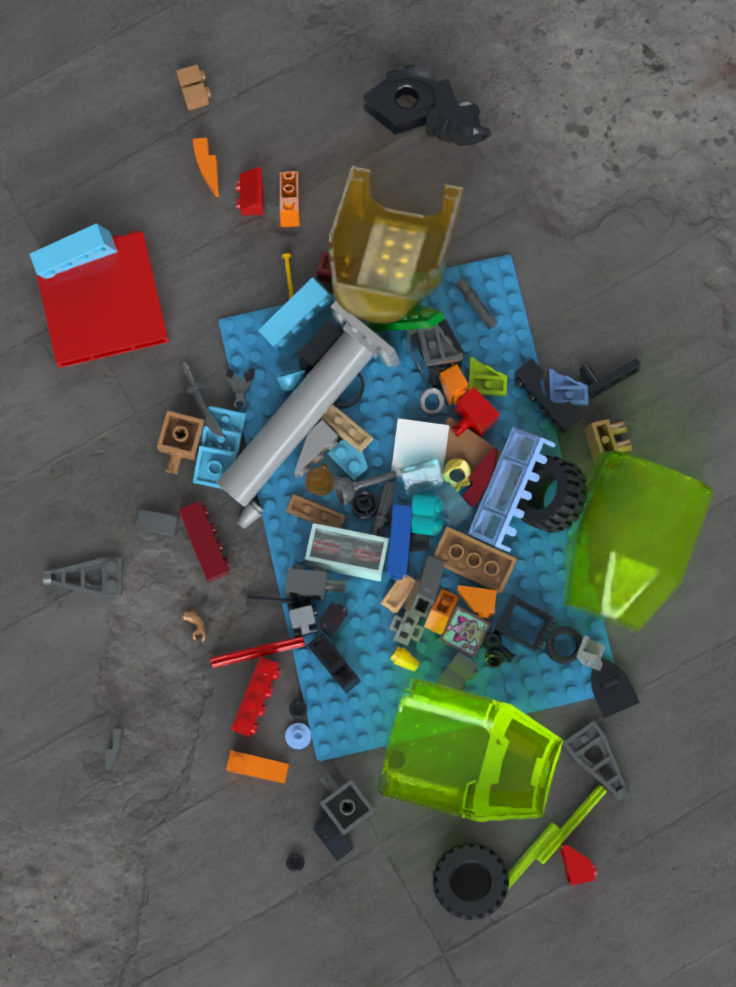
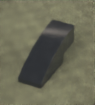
[307,633,361,694]

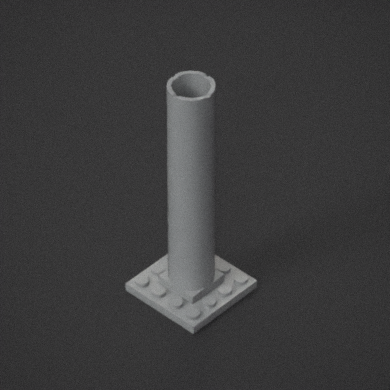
[216,301,400,507]

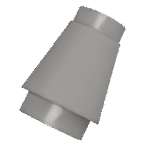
[236,500,264,529]

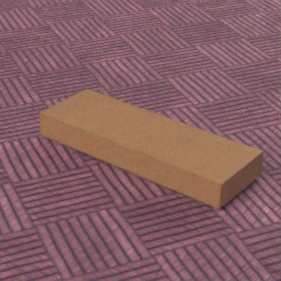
[286,494,346,529]

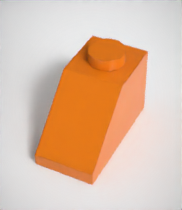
[457,585,497,618]
[424,589,459,635]

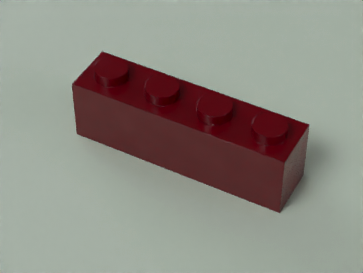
[178,501,231,583]

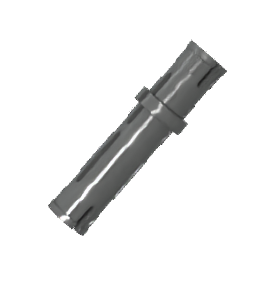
[455,278,498,330]

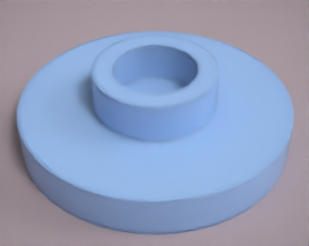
[285,723,311,749]

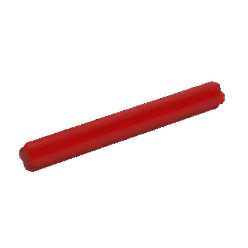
[210,636,305,668]

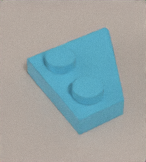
[327,439,368,481]

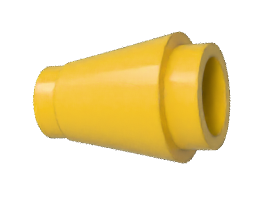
[390,646,420,672]

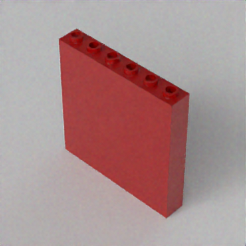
[36,231,169,368]

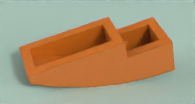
[193,138,219,197]

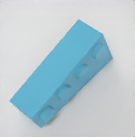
[30,223,117,278]
[258,277,335,348]

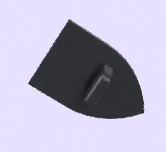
[591,658,640,718]

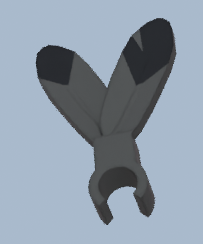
[226,368,255,410]

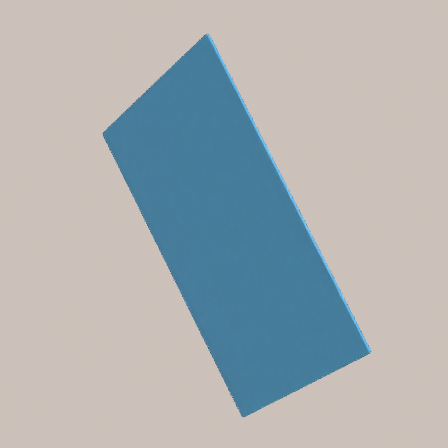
[219,255,614,761]

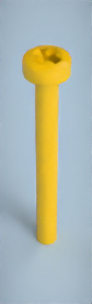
[282,253,294,300]

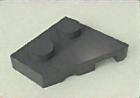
[417,324,464,367]

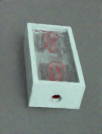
[305,523,389,582]

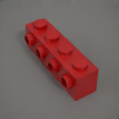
[231,656,281,738]

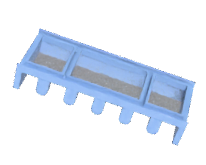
[468,427,555,552]

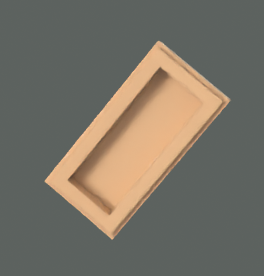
[381,575,416,615]

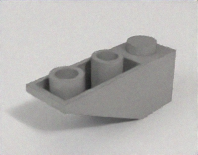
[294,420,338,478]

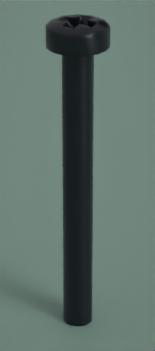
[246,595,298,604]

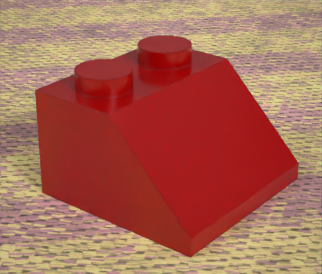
[236,167,264,216]
[560,845,597,886]

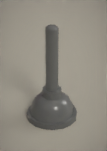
[333,471,397,506]

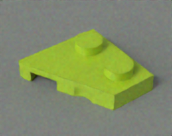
[468,357,508,397]

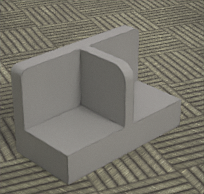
[576,635,605,671]

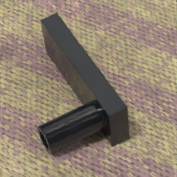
[579,358,641,399]

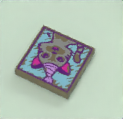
[439,606,491,659]

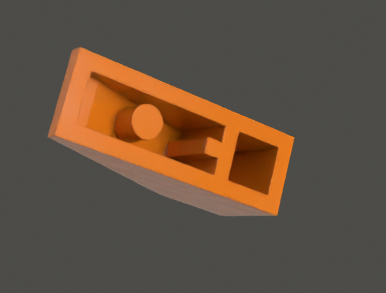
[226,750,289,784]

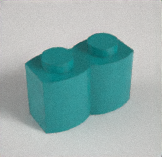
[411,493,443,535]

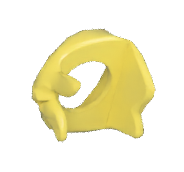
[441,458,472,492]

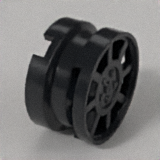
[351,490,378,519]

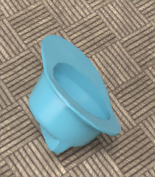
[275,369,307,392]

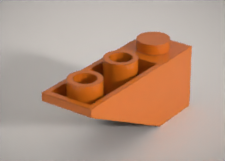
[280,171,300,227]
[439,364,468,406]

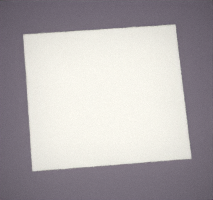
[391,419,449,482]

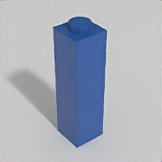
[387,505,412,581]

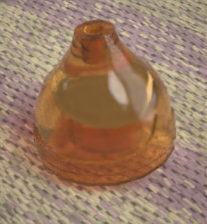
[305,464,334,496]

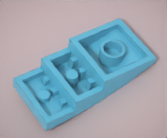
[193,406,247,489]

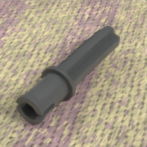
[370,481,396,537]

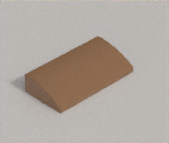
[444,417,502,475]
[433,526,518,594]

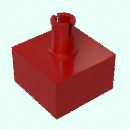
[450,387,500,438]

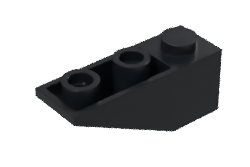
[318,602,349,640]

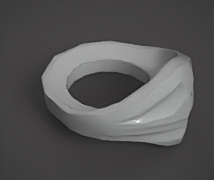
[420,386,445,415]

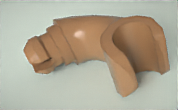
[182,610,207,642]

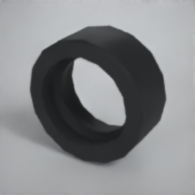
[545,626,582,664]

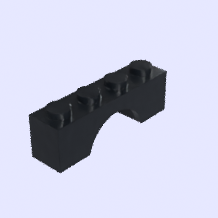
[514,358,582,433]

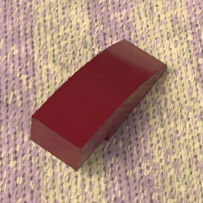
[461,448,499,507]

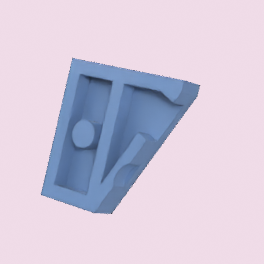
[549,369,588,406]

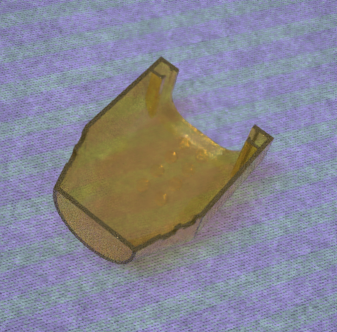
[328,166,464,323]

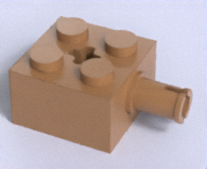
[157,411,205,475]

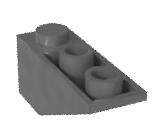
[403,555,445,619]

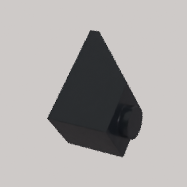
[313,817,353,861]

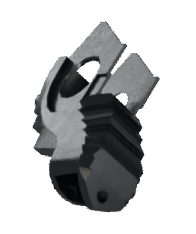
[363,64,492,146]

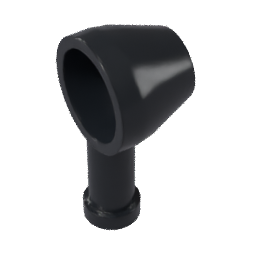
[483,632,516,663]

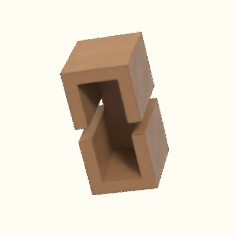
[176,65,211,111]

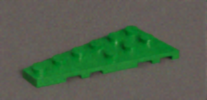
[365,300,445,332]

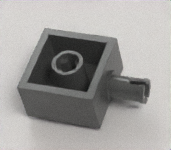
[285,566,346,601]
[319,772,375,836]

